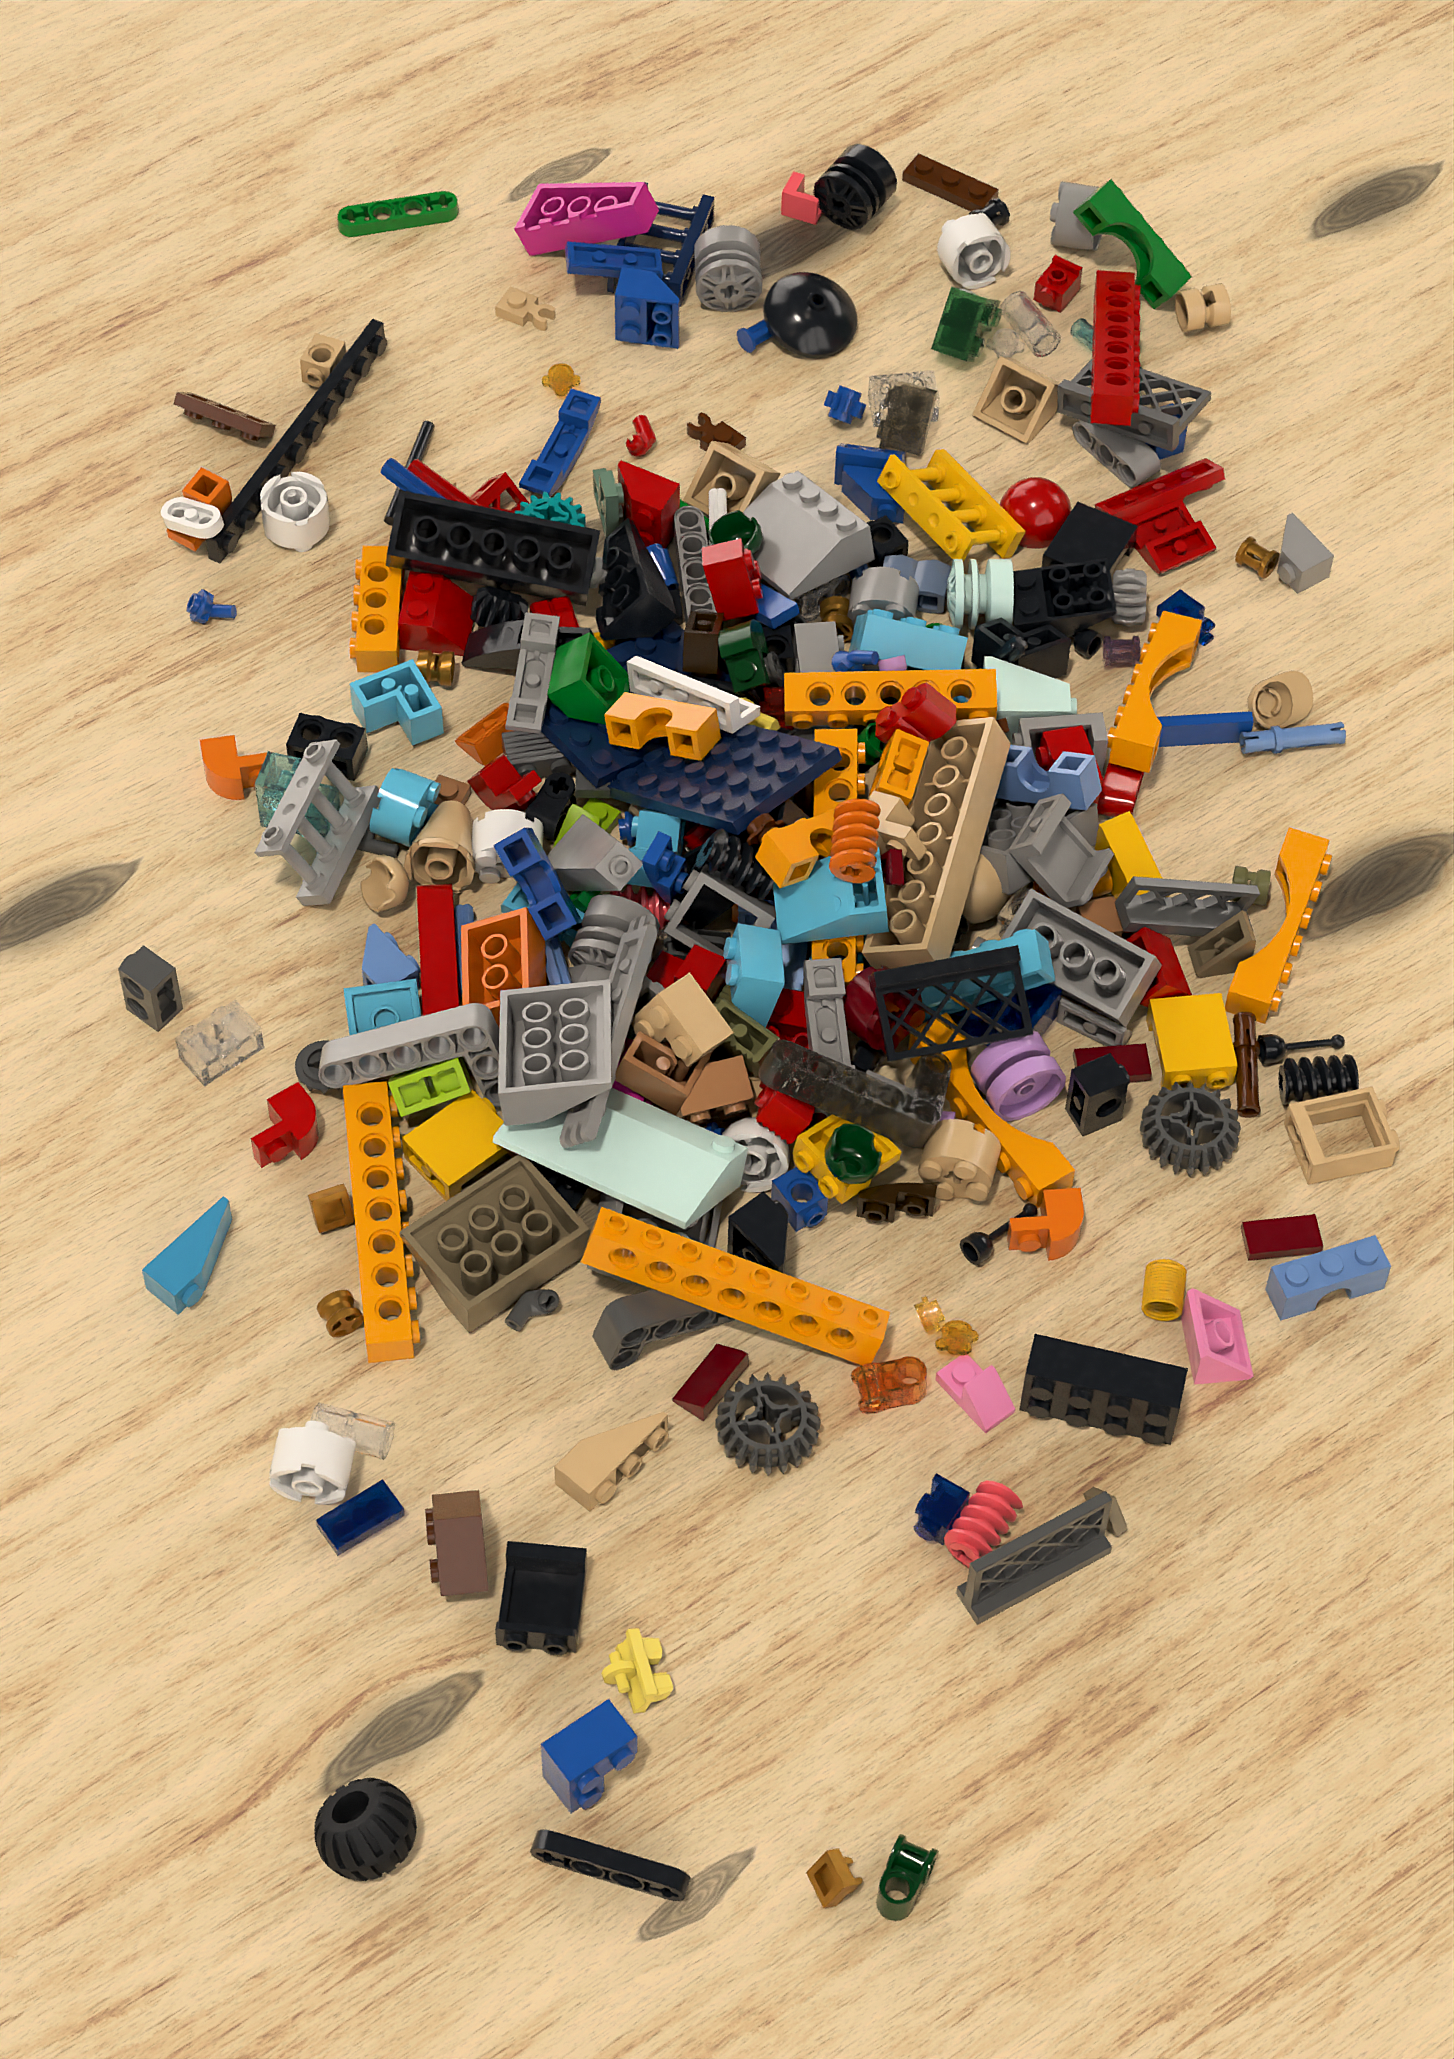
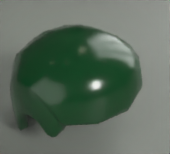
[708,510,764,555]
[824,1124,882,1184]

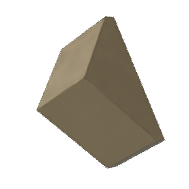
[1187,910,1256,978]

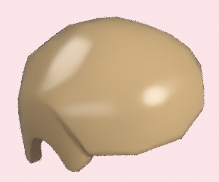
[360,854,409,912]

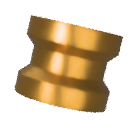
[316,1290,364,1337]

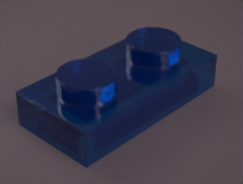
[316,1479,405,1556]

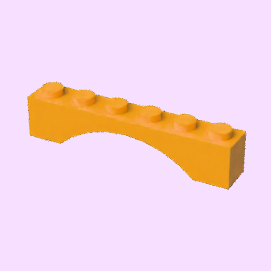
[1107,610,1203,773]
[1225,827,1333,1024]
[908,1012,1075,1209]

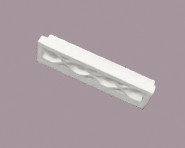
[627,656,761,734]

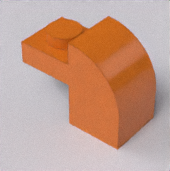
[167,467,232,552]
[200,735,277,800]
[1007,1187,1084,1261]

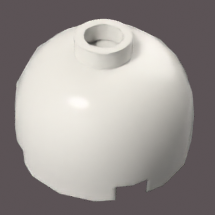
[722,1117,790,1192]

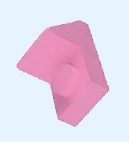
[935,1352,1015,1434]

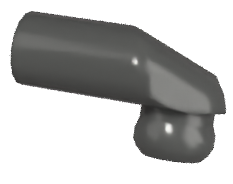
[505,1289,559,1331]

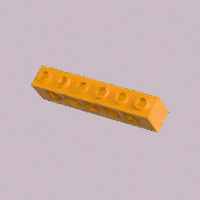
[784,669,997,729]

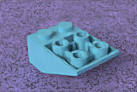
[773,847,889,944]

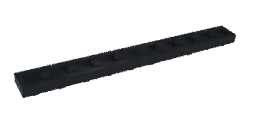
[206,318,387,563]

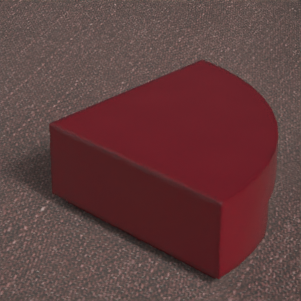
[880,849,904,886]

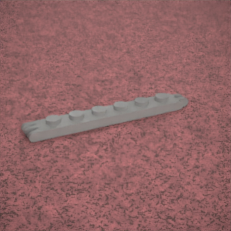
[560,914,657,1148]

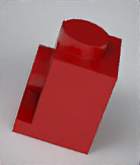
[1033,255,1083,313]

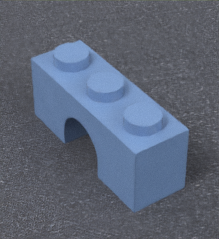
[995,745,1102,810]
[1265,1235,1391,1321]

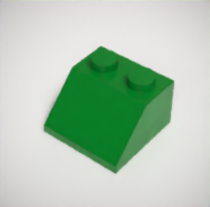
[547,632,630,725]

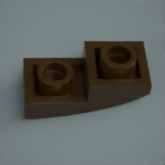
[856,1183,937,1223]

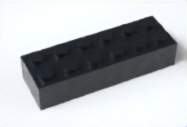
[386,490,601,606]

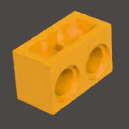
[868,729,929,806]

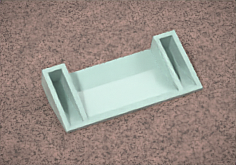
[492,1088,748,1229]

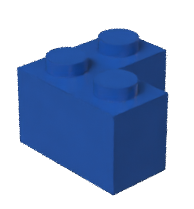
[541,1699,638,1814]

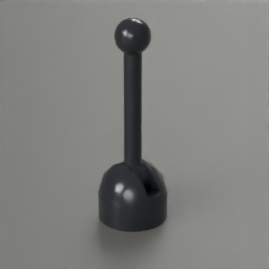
[1070,628,1103,658]
[1257,1034,1345,1064]
[960,1203,1038,1265]

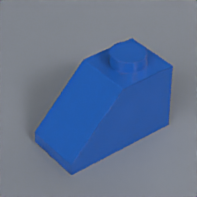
[841,464,905,523]

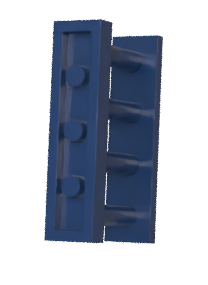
[604,182,715,307]

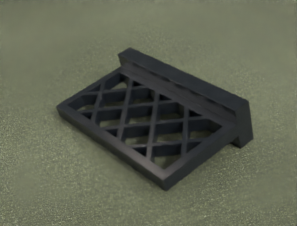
[868,945,1034,1062]

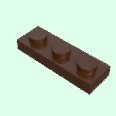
[902,153,999,212]
[173,392,276,441]

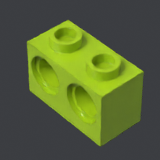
[388,1056,473,1117]

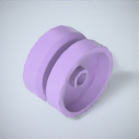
[970,1031,1066,1121]

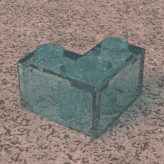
[255,751,340,839]

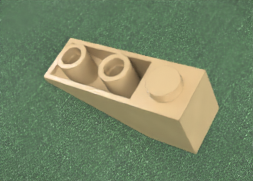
[554,1412,669,1512]

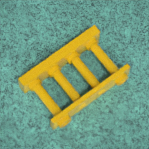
[877,449,1026,562]

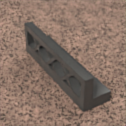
[1114,876,1260,937]

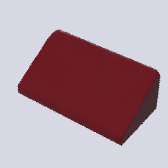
[672,1344,748,1421]

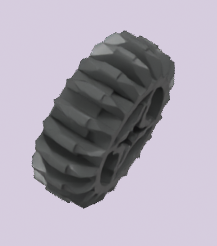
[1140,1080,1241,1177]
[715,1372,821,1476]

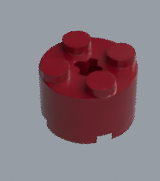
[844,965,925,1053]

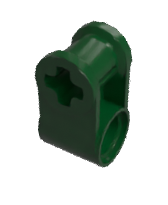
[876,1834,939,1921]

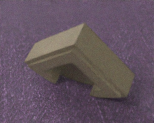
[1083,1487,1127,1537]

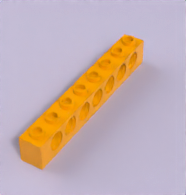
[812,729,866,999]
[343,1081,421,1363]
[581,1206,890,1368]

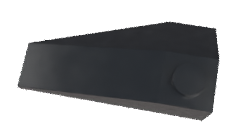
[595,517,677,641]

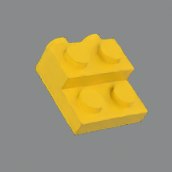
[792,1103,902,1204]

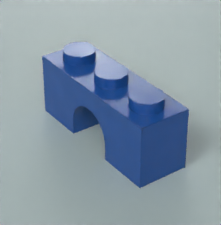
[493,828,582,941]

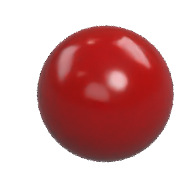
[999,477,1072,549]

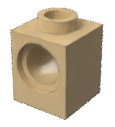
[300,333,346,387]

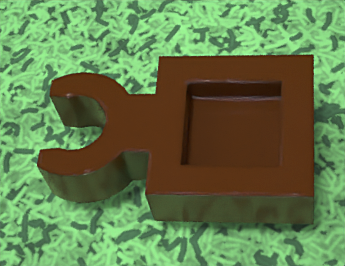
[687,413,746,452]

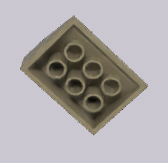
[399,1154,590,1333]

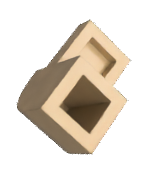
[867,791,927,861]

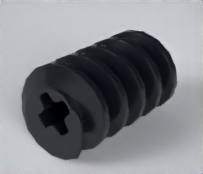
[696,828,774,900]
[1278,1054,1359,1105]

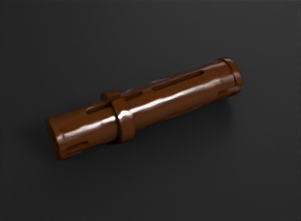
[1233,1012,1261,1118]

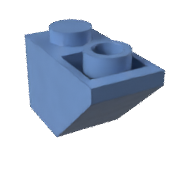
[362,923,421,991]

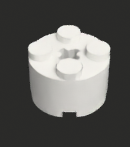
[937,213,1011,289]
[260,471,330,552]
[472,809,543,884]
[269,1421,356,1505]

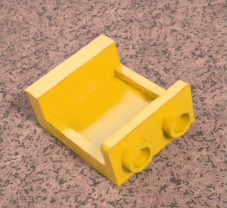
[1146,993,1238,1090]
[402,1089,518,1201]

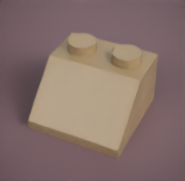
[972,356,1060,444]
[683,441,781,515]

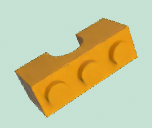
[604,692,721,761]
[755,809,835,888]

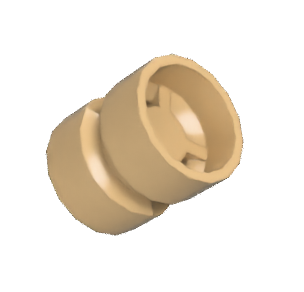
[1175,283,1231,332]

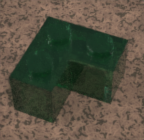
[931,287,1002,362]

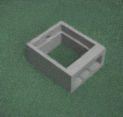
[664,864,776,968]

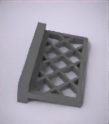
[1058,359,1211,452]
[956,1491,1112,1625]

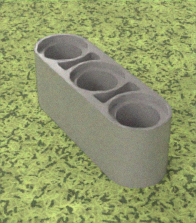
[1073,420,1161,488]

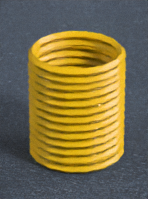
[1141,1259,1187,1321]

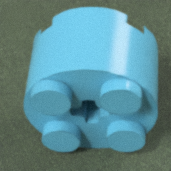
[370,767,441,847]

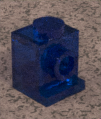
[914,1473,970,1546]

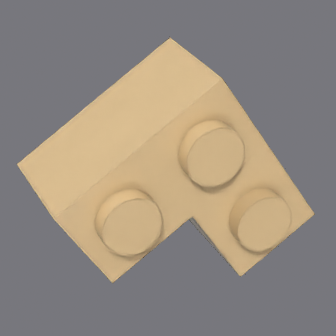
[631,973,734,1067]

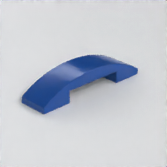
[519,388,601,497]

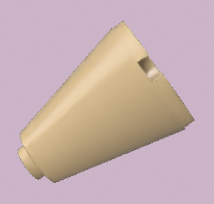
[404,800,475,895]

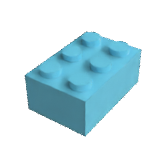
[849,609,968,670]

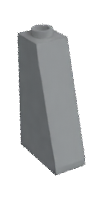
[547,814,643,891]

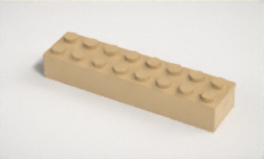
[862,717,1011,969]

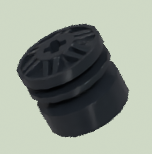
[813,144,897,230]

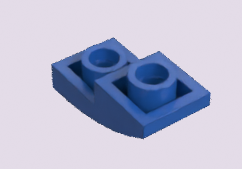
[642,831,690,904]

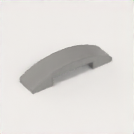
[505,612,560,734]
[803,958,859,1106]

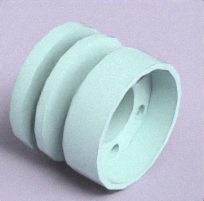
[947,559,1014,629]

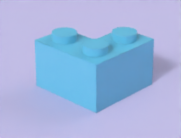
[350,659,444,746]
[627,809,686,888]

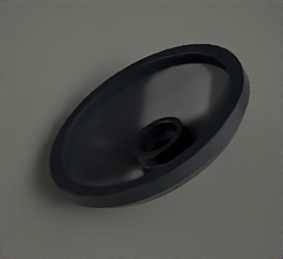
[763,272,858,358]

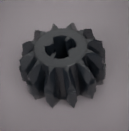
[470,586,529,627]

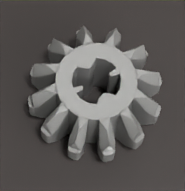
[1111,568,1147,626]

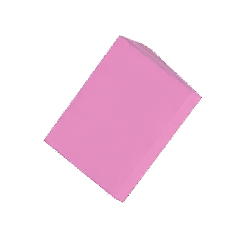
[1181,1288,1254,1385]

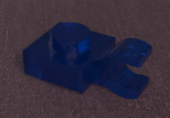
[1156,589,1215,646]

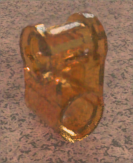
[851,1356,927,1414]

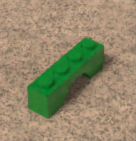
[1073,179,1192,309]

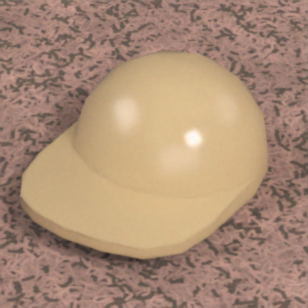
[1247,670,1313,729]

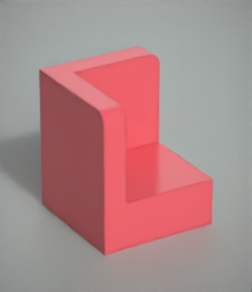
[781,171,823,225]

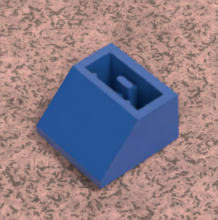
[615,267,680,349]

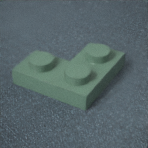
[593,468,624,538]

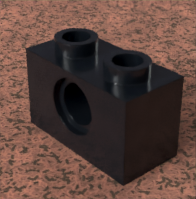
[1065,1053,1130,1137]

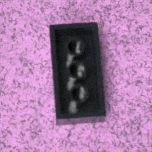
[1019,1334,1188,1445]

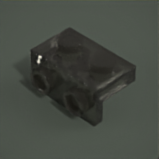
[876,381,938,456]

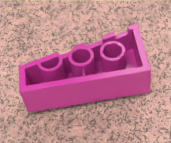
[514,182,659,256]

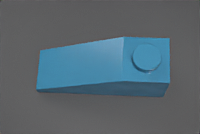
[142,1196,232,1315]

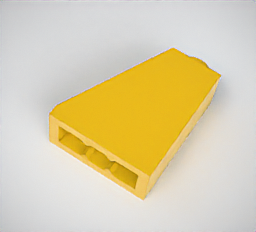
[1095,811,1170,899]

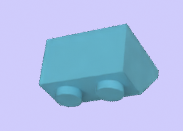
[723,923,785,1028]

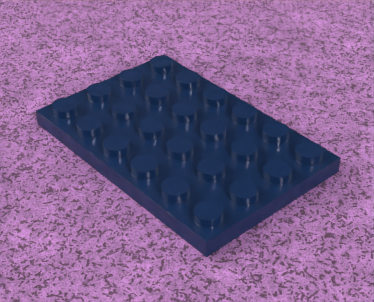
[541,620,759,789]
[607,724,842,835]

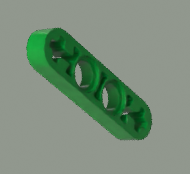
[337,191,458,237]

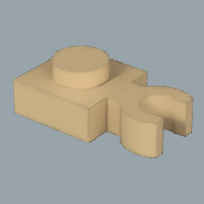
[495,286,555,331]

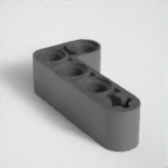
[592,1289,736,1370]

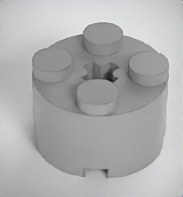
[1050,181,1103,250]
[847,567,919,629]

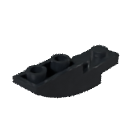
[462,620,594,669]

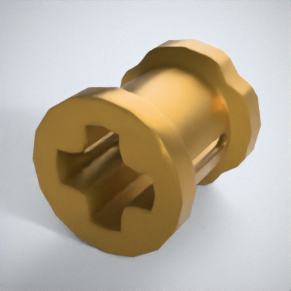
[1235,536,1280,579]

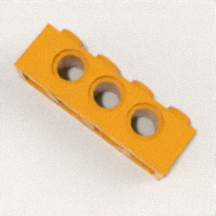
[350,546,405,672]

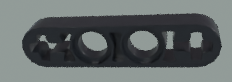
[530,1829,691,1901]

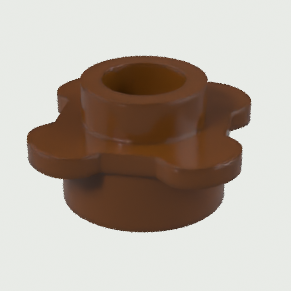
[747,813,785,847]

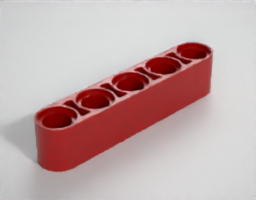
[417,884,459,1016]

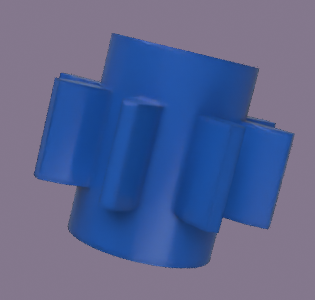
[824,385,866,425]

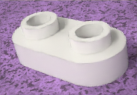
[161,497,224,539]

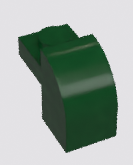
[718,619,770,695]

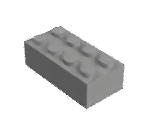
[1001,888,1162,1028]

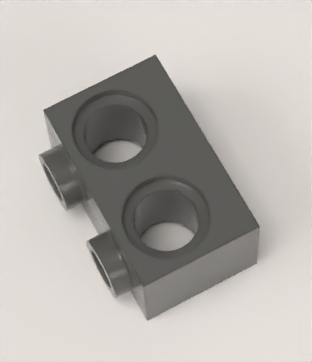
[118,945,183,1032]

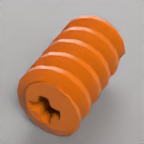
[829,799,881,883]

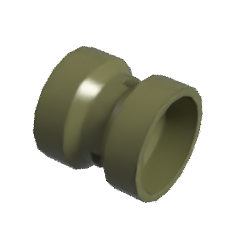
[1230,865,1271,906]

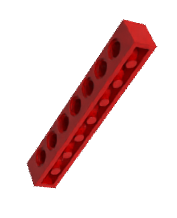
[1090,270,1140,426]

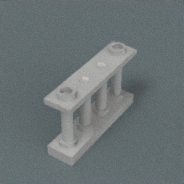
[254,740,381,906]

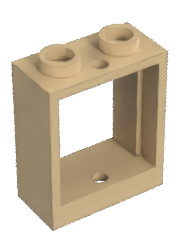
[1284,1086,1400,1185]

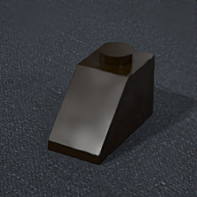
[683,611,724,677]

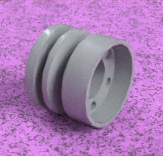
[694,225,762,312]
[568,894,660,971]

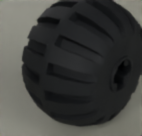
[314,1778,417,1881]

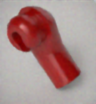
[626,415,656,457]

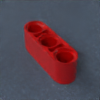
[1097,763,1144,818]

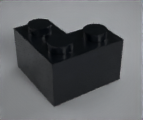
[971,618,1071,678]

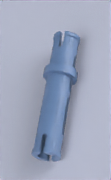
[1239,722,1346,754]

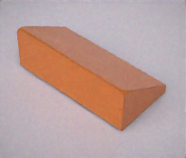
[455,702,514,766]

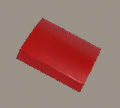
[1127,498,1217,575]

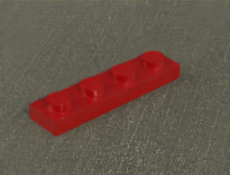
[1094,458,1225,521]

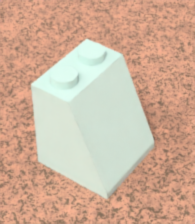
[983,656,1077,745]

